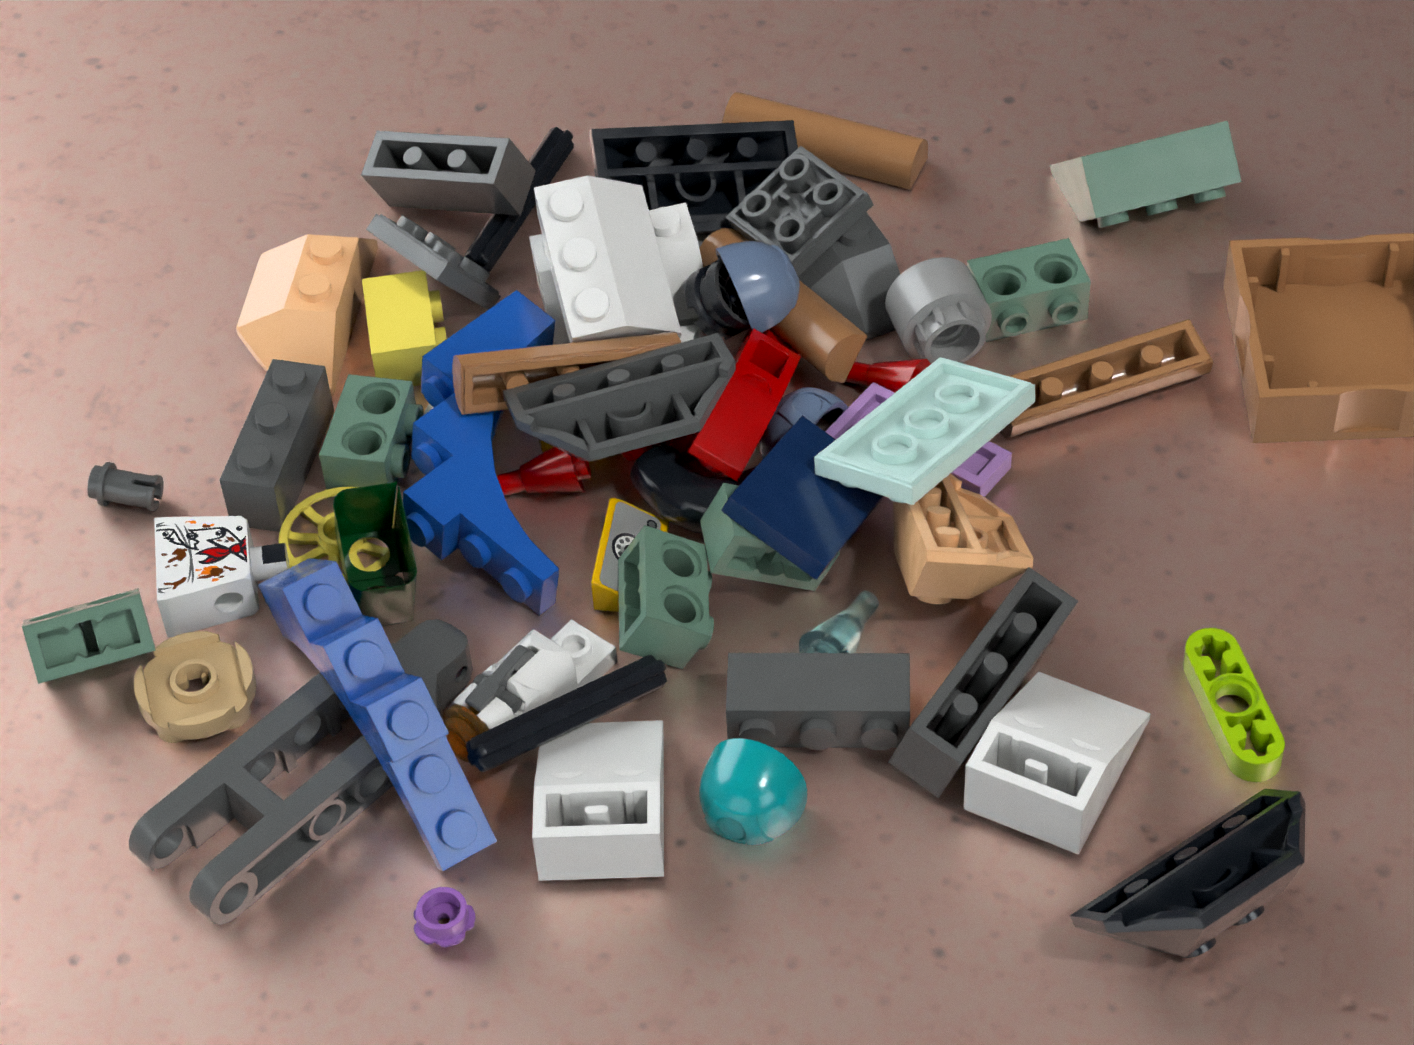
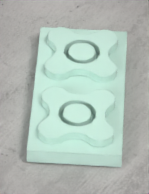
[814,357,1035,505]

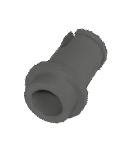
[87,462,164,511]

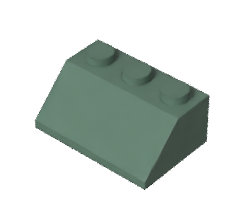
[1050,120,1242,228]

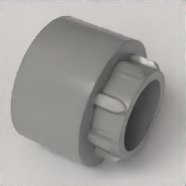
[885,257,992,364]

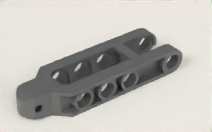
[129,619,473,925]

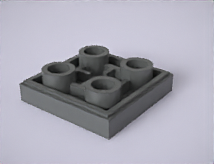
[726,146,874,277]
[366,214,501,310]

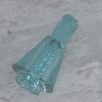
[799,591,879,653]

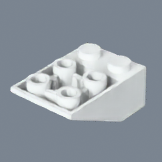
[964,672,1151,855]
[532,720,664,881]

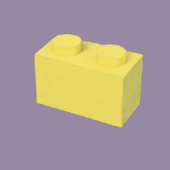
[362,270,447,386]

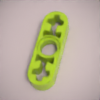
[1183,628,1285,782]

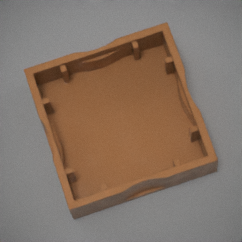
[1223,233,1414,443]

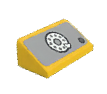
[591,498,669,612]

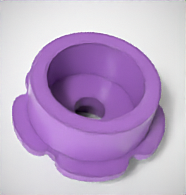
[414,887,476,948]

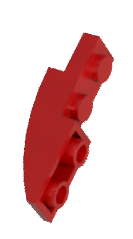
[688,328,801,481]

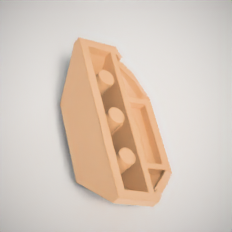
[236,234,378,396]
[893,473,1033,604]

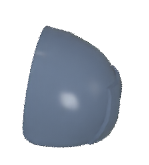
[715,241,800,332]
[760,387,849,459]

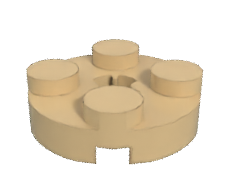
[134,631,256,743]

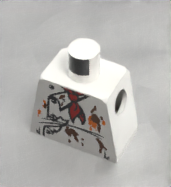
[154,516,290,638]

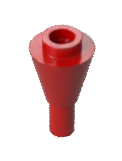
[845,359,931,393]
[496,447,591,496]

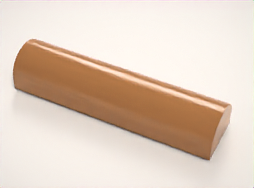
[722,92,928,190]
[699,228,868,383]
[1000,319,1214,438]
[452,332,681,415]

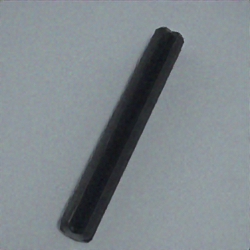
[465,127,574,272]
[466,655,667,772]

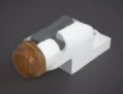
[443,619,618,763]

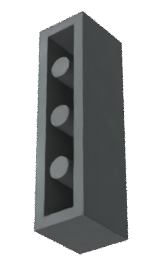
[888,567,1078,798]

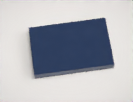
[721,415,885,580]

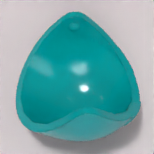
[699,738,807,845]

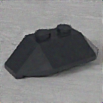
[589,120,798,235]
[1070,789,1305,958]

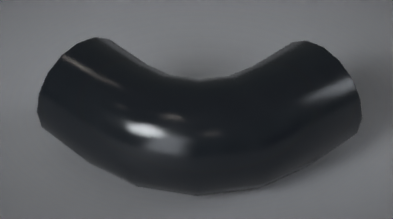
[630,445,756,533]

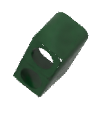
[333,482,417,626]

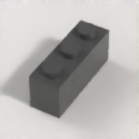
[361,131,536,216]
[220,359,334,532]
[726,653,910,750]

